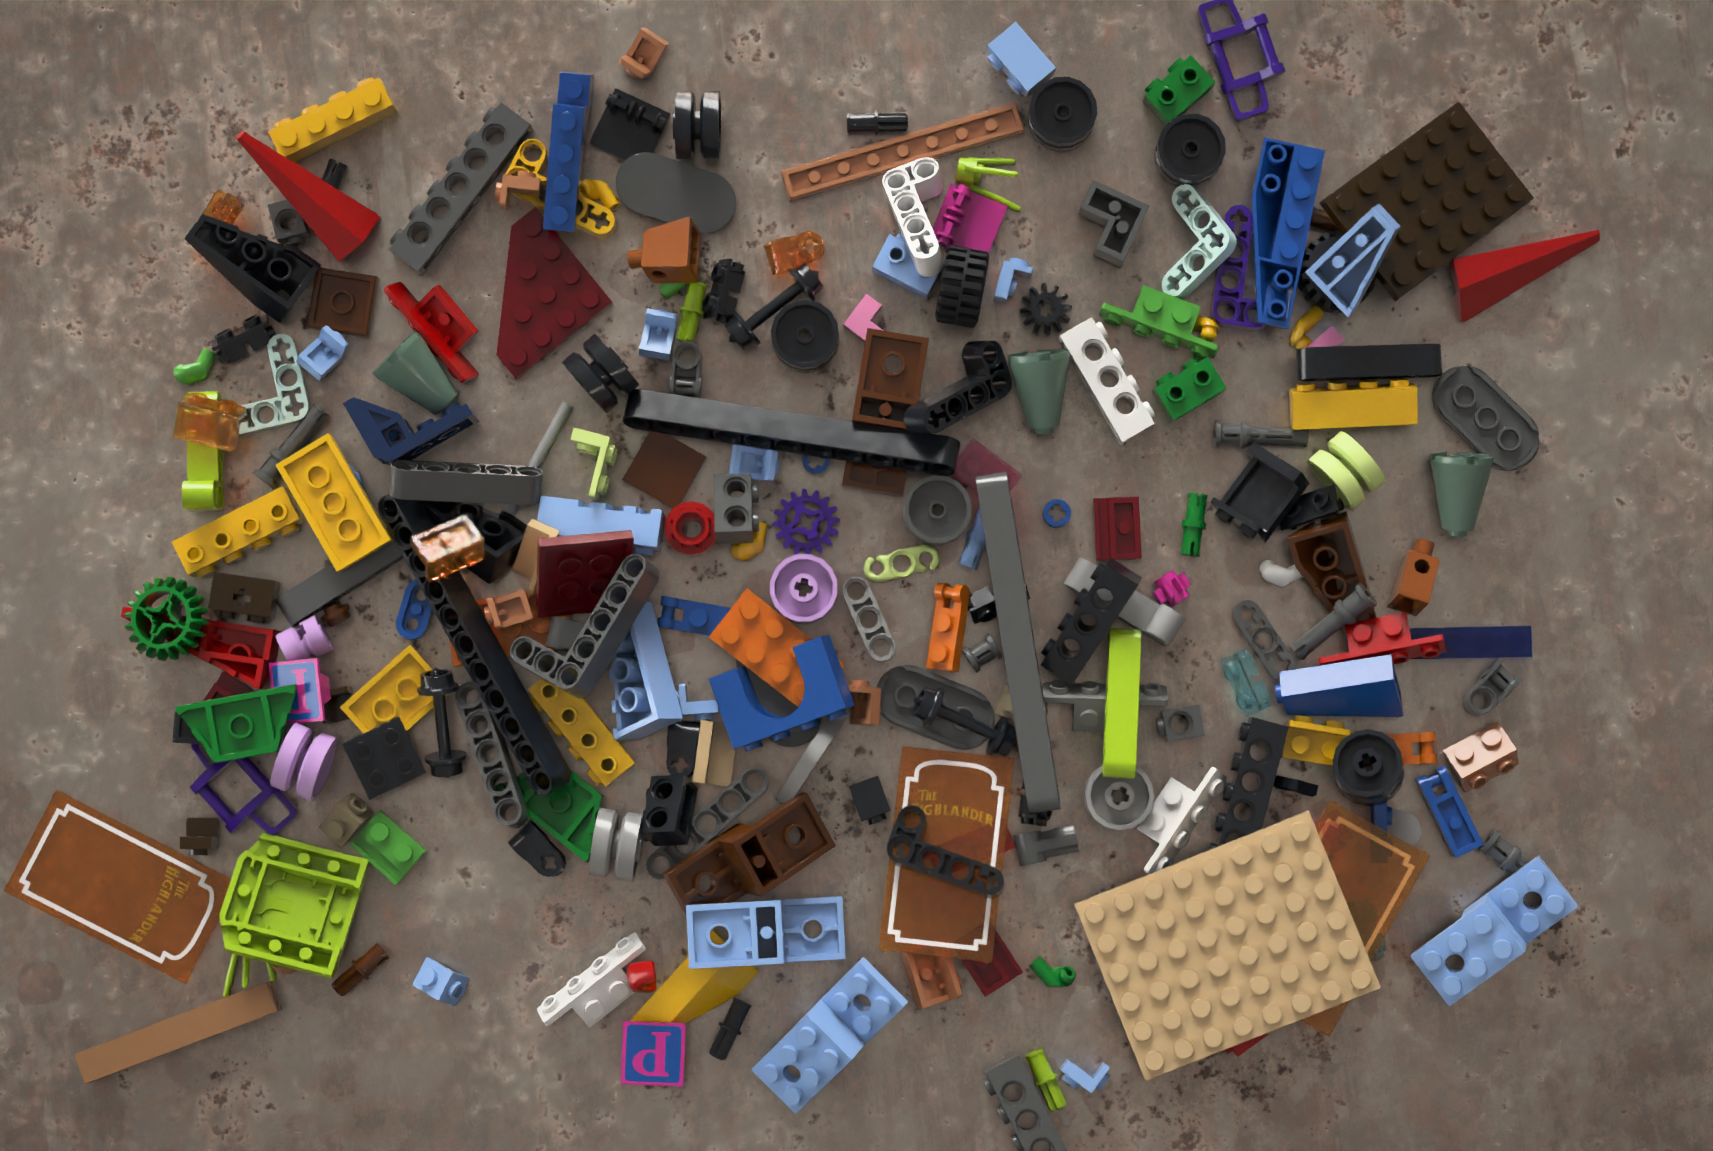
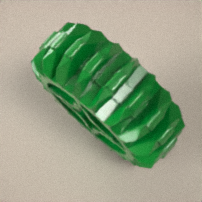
[124,577,209,661]

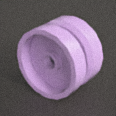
[770,554,838,624]
[270,723,338,802]

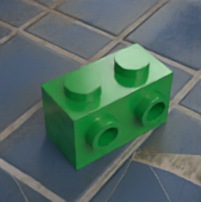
[1143,55,1215,126]
[1152,356,1227,423]

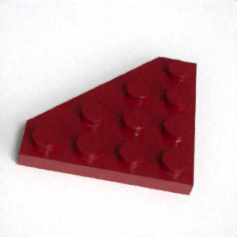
[496,207,613,380]

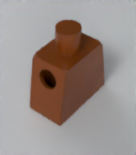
[627,217,701,283]
[1387,538,1440,616]

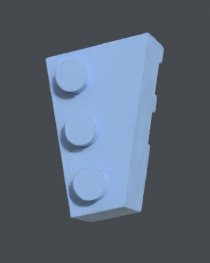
[1305,204,1401,318]

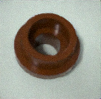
[320,601,351,627]

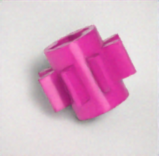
[1152,570,1192,608]

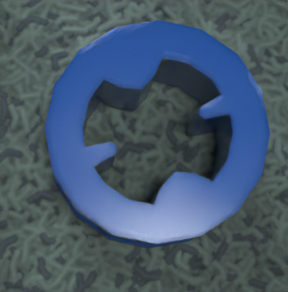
[802,455,830,474]
[1043,499,1071,528]

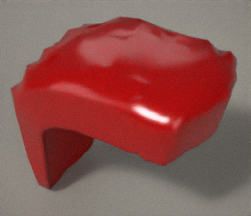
[626,961,656,993]

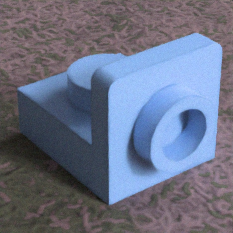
[993,258,1034,303]

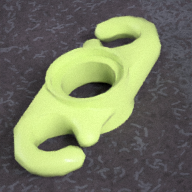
[863,544,940,583]

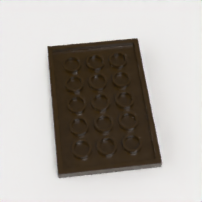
[1319,101,1534,302]

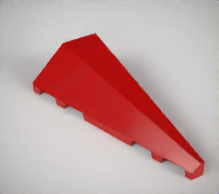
[235,131,380,262]
[1449,230,1600,323]
[121,607,282,689]

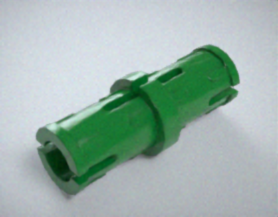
[1180,493,1208,557]

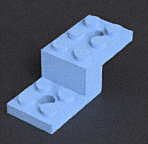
[1410,855,1578,1007]
[686,896,846,969]
[751,957,908,1114]

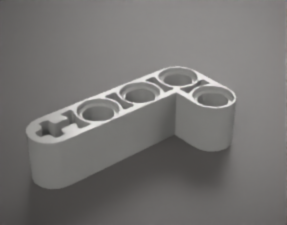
[1063,557,1186,647]

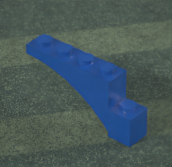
[543,72,594,232]

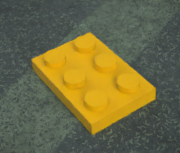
[340,644,448,734]

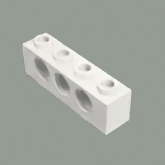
[1058,317,1156,445]

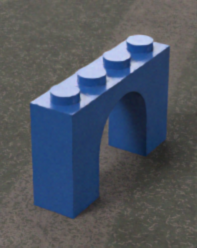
[709,635,855,752]

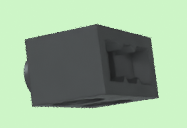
[714,474,759,544]

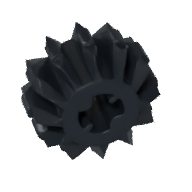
[1019,283,1072,337]

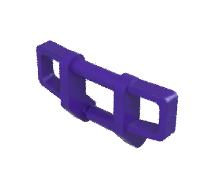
[1197,0,1286,122]
[189,744,297,836]

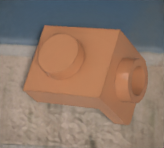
[618,27,670,79]
[495,171,543,210]
[484,589,535,630]
[848,680,881,725]

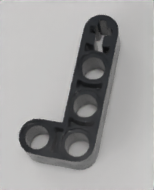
[904,340,1012,433]
[887,805,1005,899]

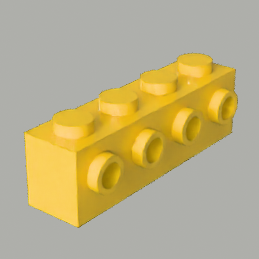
[268,77,397,162]
[1289,378,1418,430]
[172,486,305,579]
[528,678,637,787]

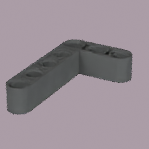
[510,554,660,699]

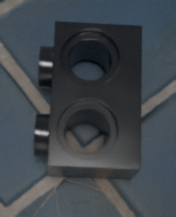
[640,774,698,846]

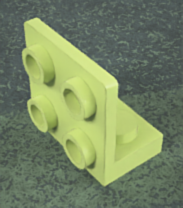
[570,427,618,502]

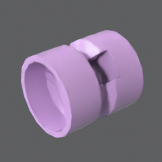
[276,615,334,661]

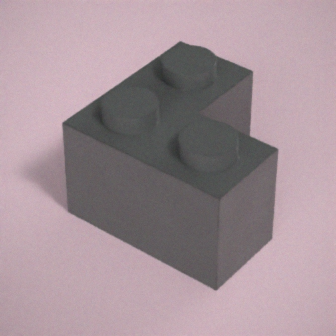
[1078,180,1149,267]

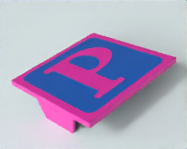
[268,658,331,724]
[621,1021,686,1087]

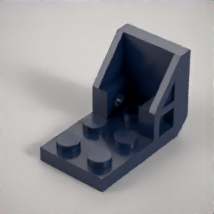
[343,397,480,465]

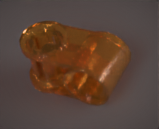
[763,231,825,276]

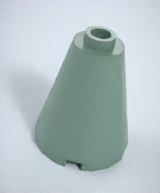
[372,330,458,415]
[1008,349,1070,434]
[1430,452,1494,537]

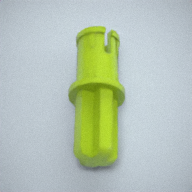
[677,282,707,343]
[1025,1048,1066,1112]

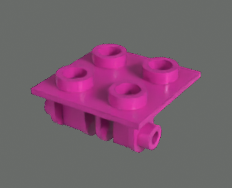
[932,184,1008,254]

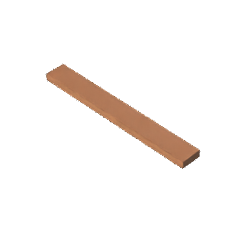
[781,102,1025,202]

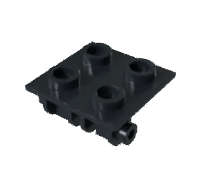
[589,88,671,160]
[342,717,426,800]

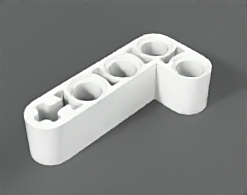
[882,157,944,277]

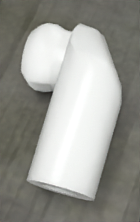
[1260,560,1304,587]

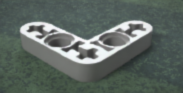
[775,708,852,805]

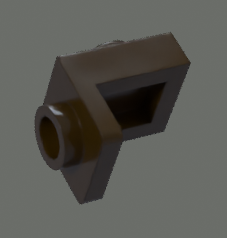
[180,818,218,855]

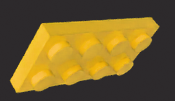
[276,433,393,573]

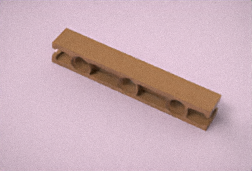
[74,981,282,1084]

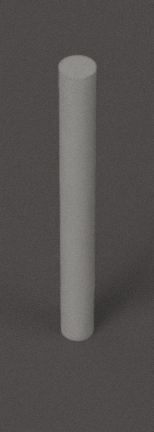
[503,402,573,515]

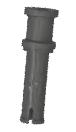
[252,403,330,490]
[1213,420,1309,449]
[1290,583,1377,660]
[1478,829,1540,895]

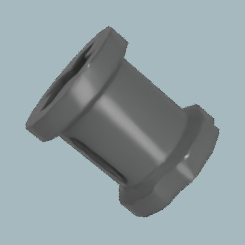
[962,633,1003,673]

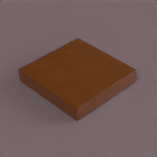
[307,268,379,338]
[622,431,707,509]

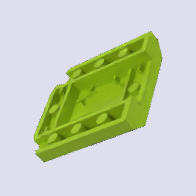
[219,833,369,979]

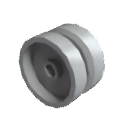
[1083,765,1154,830]
[589,808,644,881]

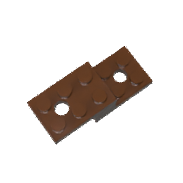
[842,328,929,496]
[662,792,836,915]

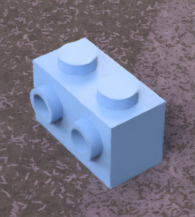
[986,22,1056,98]
[872,234,944,299]

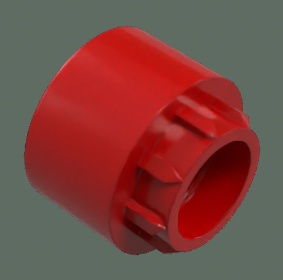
[665,501,716,557]

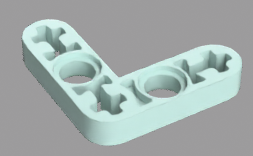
[1162,184,1237,299]
[221,334,311,437]

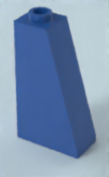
[1275,654,1404,717]

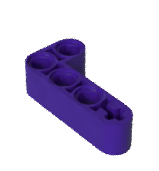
[1210,205,1266,332]

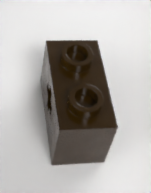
[208,572,281,624]

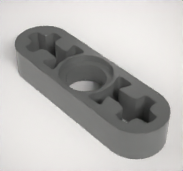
[1232,600,1296,680]

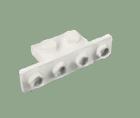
[1137,767,1227,874]
[537,932,646,1028]

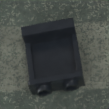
[1210,442,1310,543]

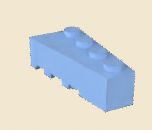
[537,496,666,556]
[606,602,683,740]

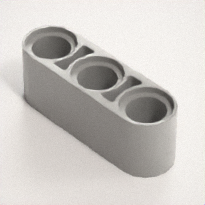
[842,577,896,663]

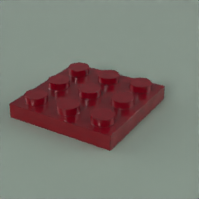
[536,530,634,618]

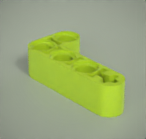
[182,391,224,512]

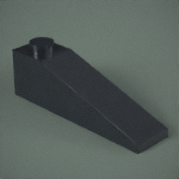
[184,214,321,323]
[420,500,527,584]

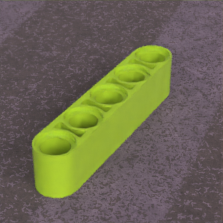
[1102,628,1141,779]

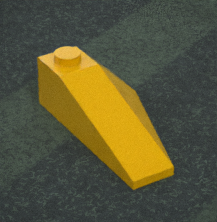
[630,929,760,1023]

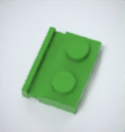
[349,810,427,885]

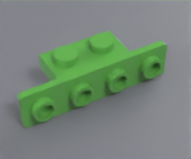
[1099,285,1220,359]

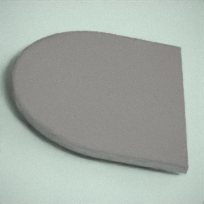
[1387,808,1422,849]

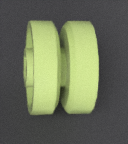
[1307,431,1386,511]

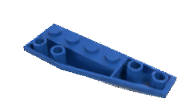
[1252,137,1325,329]

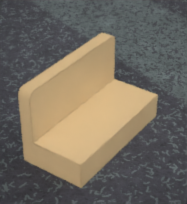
[512,519,560,596]
[692,720,736,787]

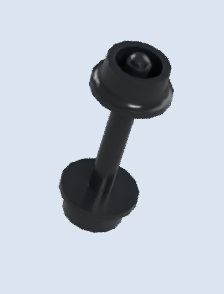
[724,263,824,350]
[417,667,467,778]
[912,687,1017,757]

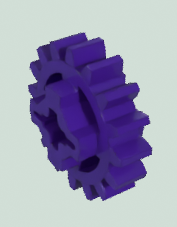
[773,489,840,555]

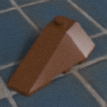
[1287,511,1377,637]

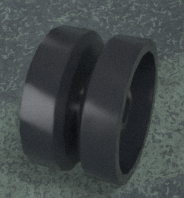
[1028,76,1097,152]
[673,91,721,160]
[1155,114,1226,188]
[771,300,839,373]
[562,334,639,414]
[1333,729,1405,807]

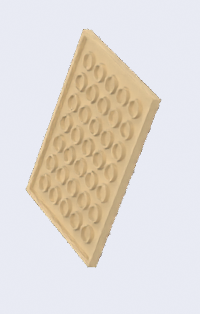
[1074,811,1381,1081]

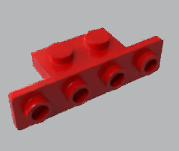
[384,282,479,383]
[1319,612,1447,665]

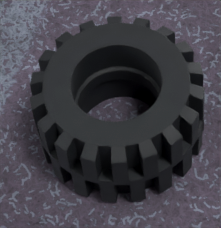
[1298,231,1377,313]
[935,245,989,328]

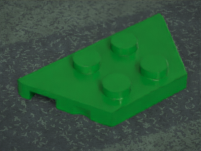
[175,684,297,763]
[496,768,604,863]

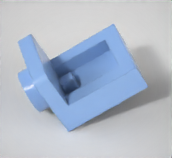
[639,309,677,361]
[296,326,349,381]
[729,445,780,481]
[676,684,719,721]
[412,957,469,1006]
[1059,1058,1110,1093]

